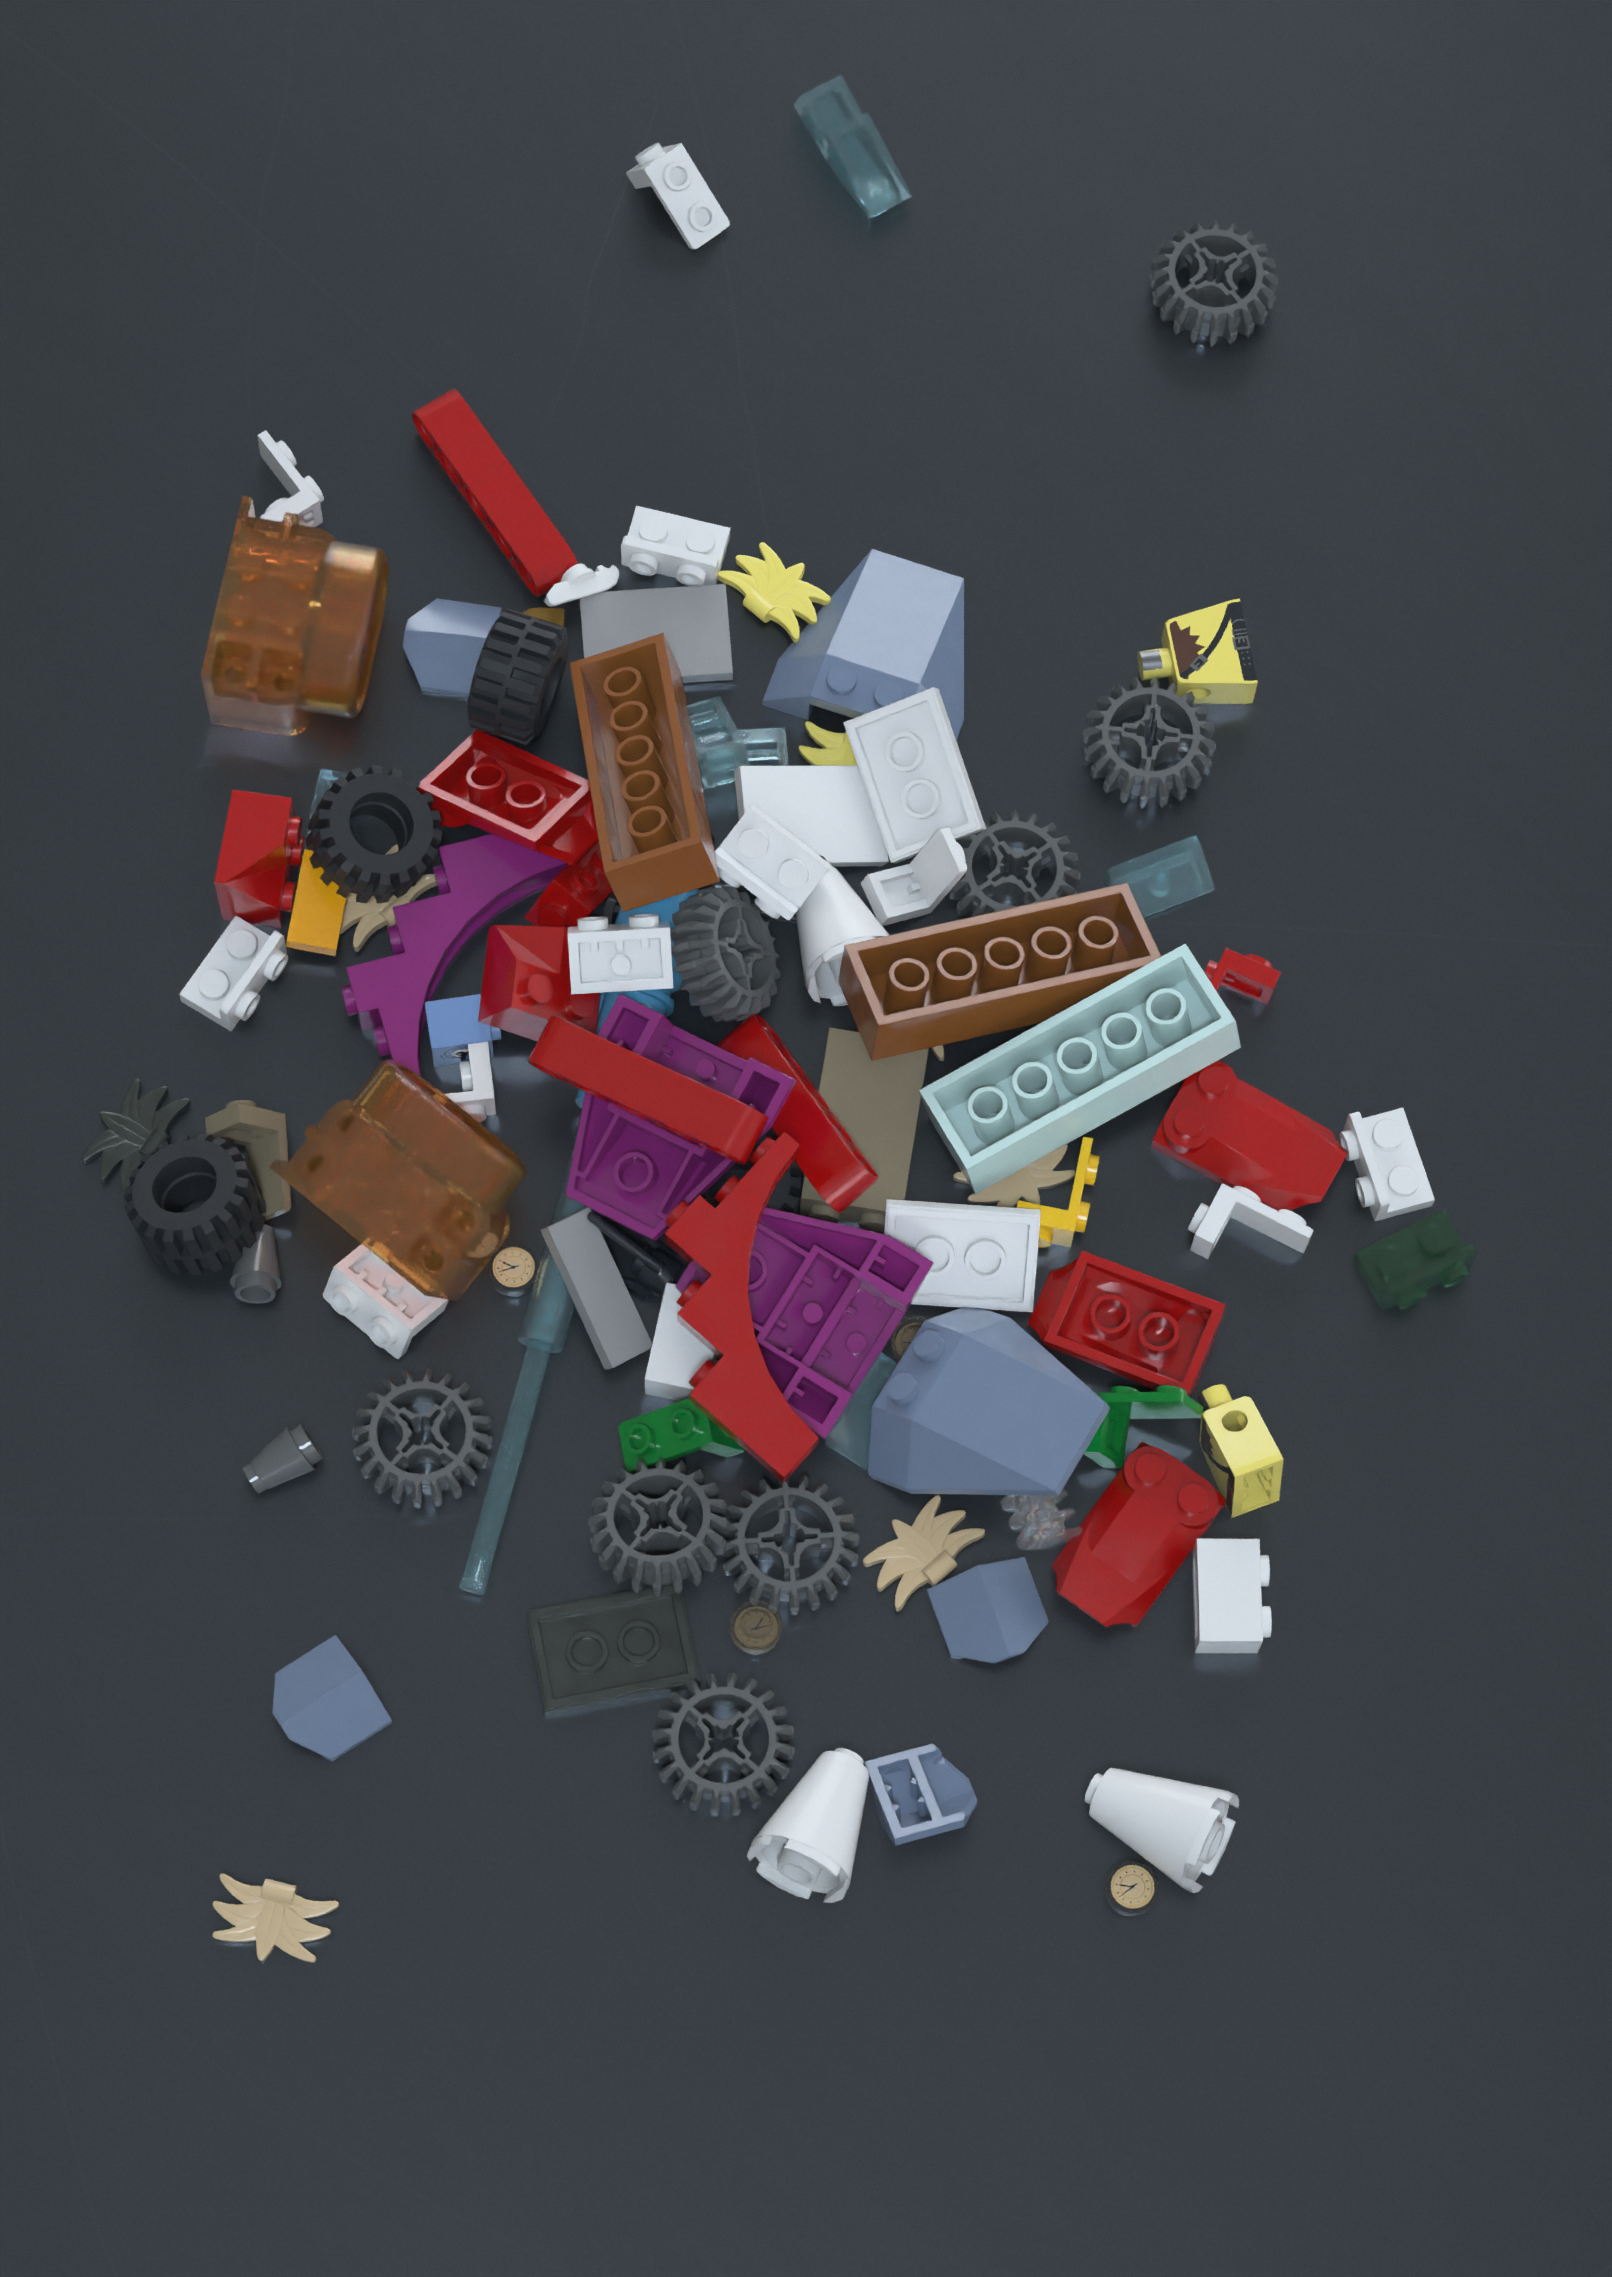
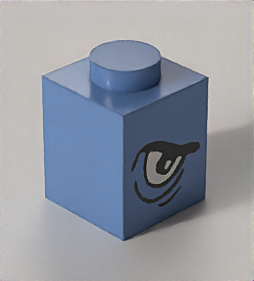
[425,994,502,1067]

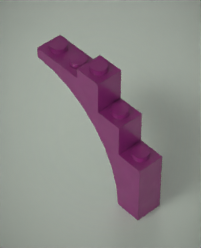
[340,834,568,1101]

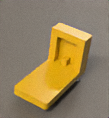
[1016,1136,1100,1248]

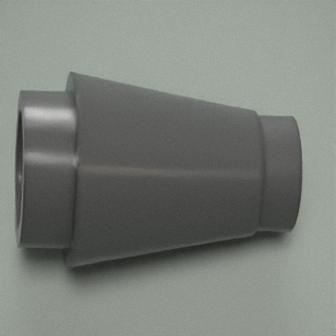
[230,1224,282,1304]
[242,1423,323,1494]

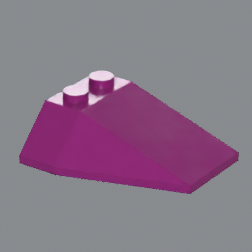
[565,994,796,1241]
[675,1207,934,1440]

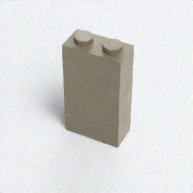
[800,1027,929,1233]

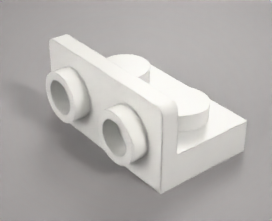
[621,505,730,586]
[715,804,832,921]
[568,913,673,994]
[179,916,288,1031]
[1339,1108,1435,1222]
[323,1235,449,1359]

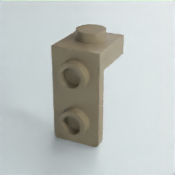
[205,1100,291,1221]

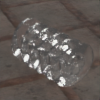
[1001,1489,1082,1551]

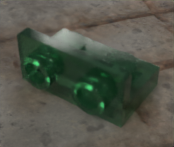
[1353,1209,1478,1311]

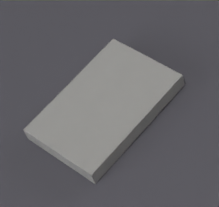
[580,584,733,683]

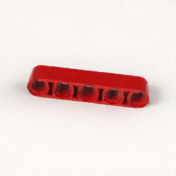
[411,389,578,598]
[716,1013,879,1213]
[527,1016,769,1165]

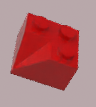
[214,789,306,928]
[478,925,600,1041]

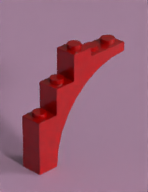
[664,1131,819,1484]

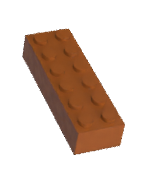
[570,633,720,912]
[838,883,1161,1061]

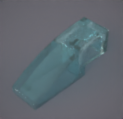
[794,75,912,219]

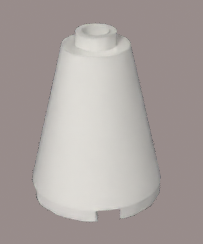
[796,867,889,1006]
[747,1748,870,1903]
[1085,1768,1239,1893]

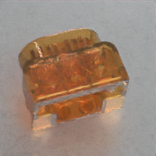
[201,496,389,736]
[269,1060,527,1301]

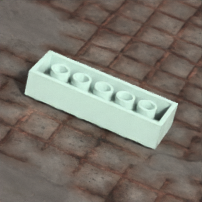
[919,944,1241,1194]

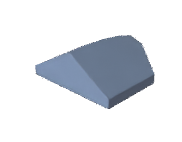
[403,599,502,697]
[926,1557,1049,1663]
[272,1635,393,1762]
[864,1744,978,1846]

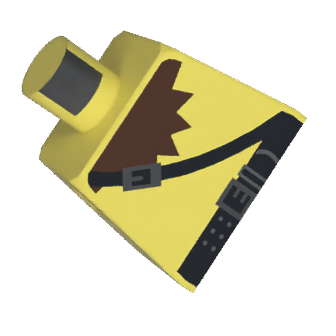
[1137,599,1258,704]
[1198,1384,1283,1518]

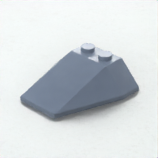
[762,549,964,742]
[868,1307,1111,1496]

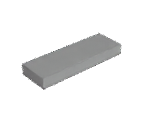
[540,1208,652,1370]

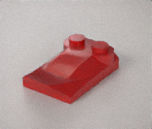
[417,729,599,866]
[1151,1061,1348,1211]
[1028,1250,1226,1397]
[1051,1441,1226,1628]

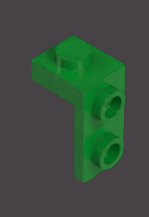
[1084,1385,1203,1468]
[618,1398,745,1473]

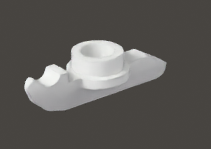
[544,564,619,606]

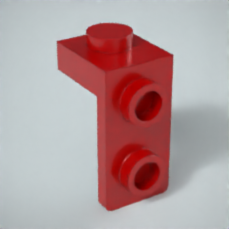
[524,842,613,928]
[1204,948,1281,1005]

